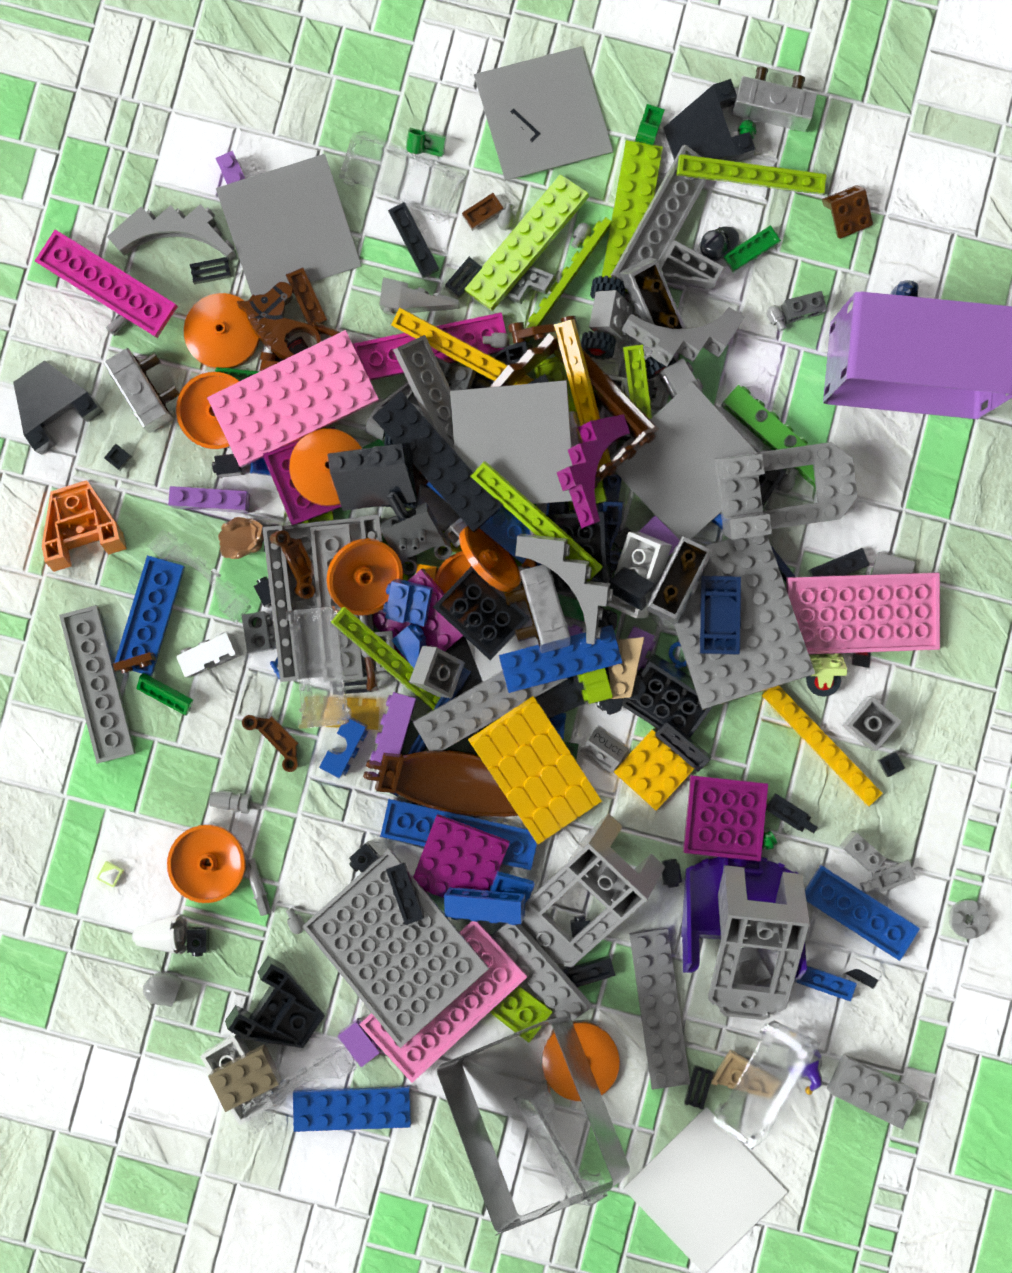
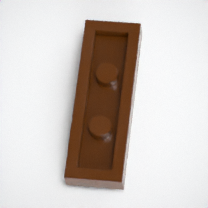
[286,267,327,326]

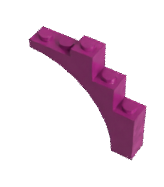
[556,414,630,528]

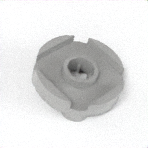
[949,900,990,939]

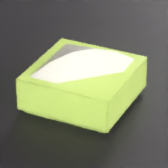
[96,861,124,888]

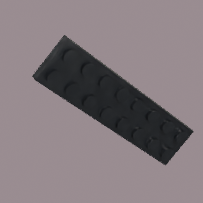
[372,391,504,533]

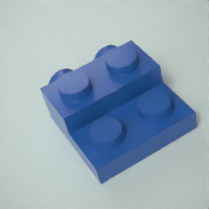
[383,578,433,627]
[489,871,535,902]

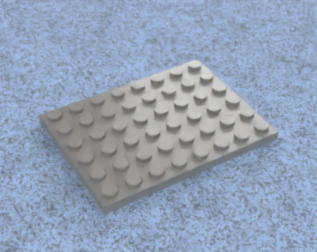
[662,535,815,710]
[303,849,490,1048]

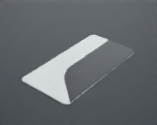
[843,957,881,989]

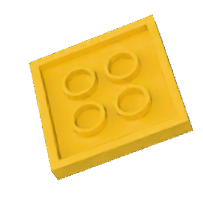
[613,729,694,811]

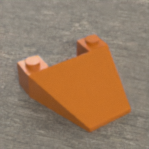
[42,480,127,572]

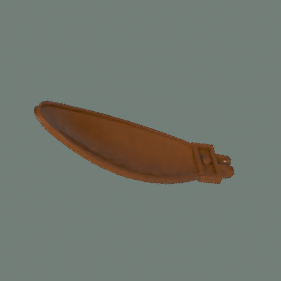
[363,750,518,817]

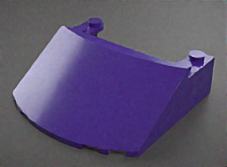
[681,857,807,979]

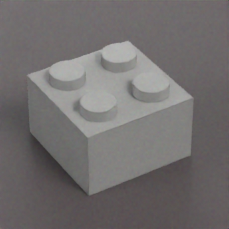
[409,646,465,698]
[842,696,901,751]

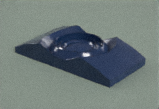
[700,576,741,655]

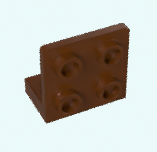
[822,185,873,239]

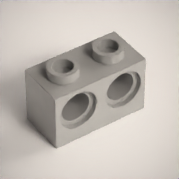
[839,831,886,873]

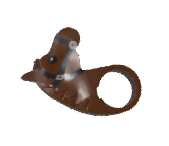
[237,282,321,360]

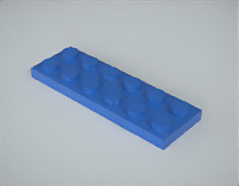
[114,555,185,676]
[498,625,622,693]
[805,865,920,961]
[293,1086,411,1132]

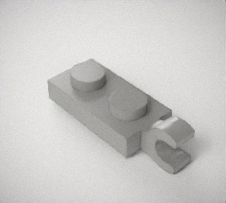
[860,860,916,893]

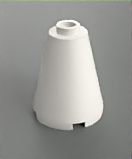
[132,914,189,954]

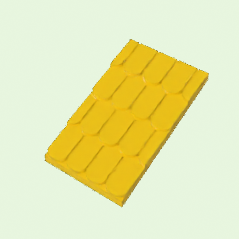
[468,696,602,844]

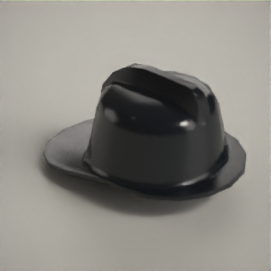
[697,226,739,262]

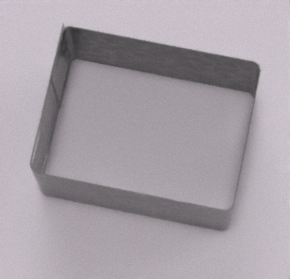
[437,1016,630,1236]

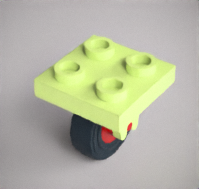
[806,653,847,697]

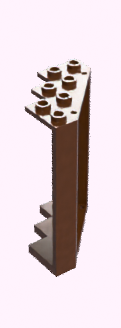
[489,332,659,488]

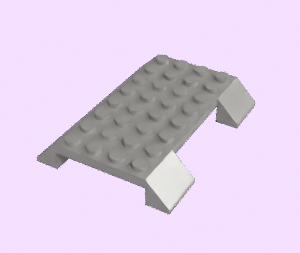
[263,515,394,682]

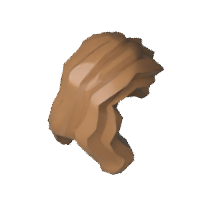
[218,517,264,559]

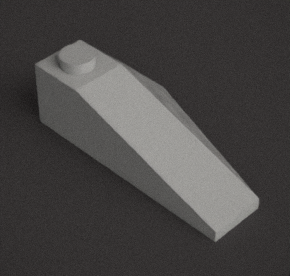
[379,277,459,315]

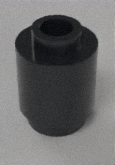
[662,859,683,888]

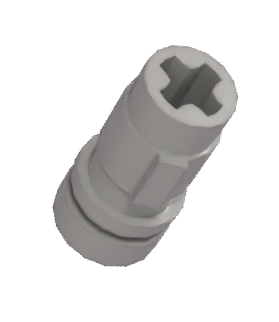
[210,790,252,814]

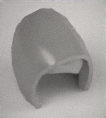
[143,973,182,1007]

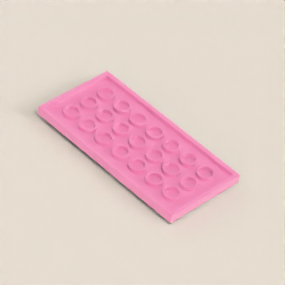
[207,330,380,468]
[786,573,940,654]
[359,921,527,1083]

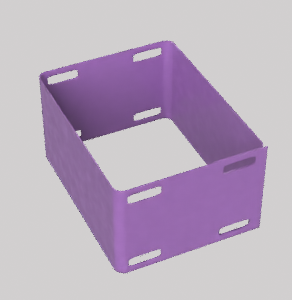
[823,292,1012,420]

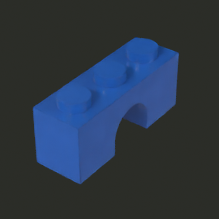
[319,715,369,778]

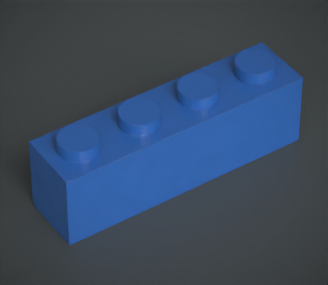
[444,887,525,925]

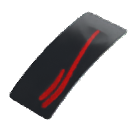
[272,336,309,362]

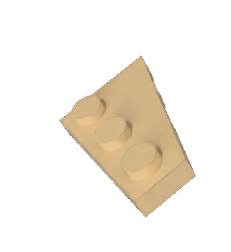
[608,637,645,699]
[711,1049,781,1098]

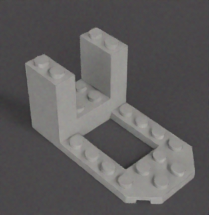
[714,442,858,540]
[521,813,665,967]
[708,866,810,1020]

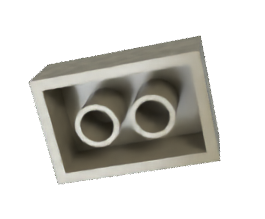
[208,1044,282,1112]

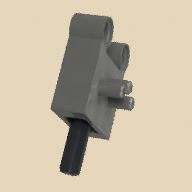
[381,492,452,575]

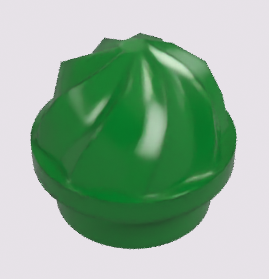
[738,120,757,139]
[762,830,778,850]

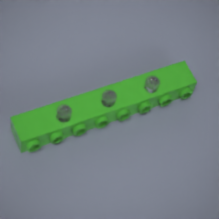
[721,385,816,489]

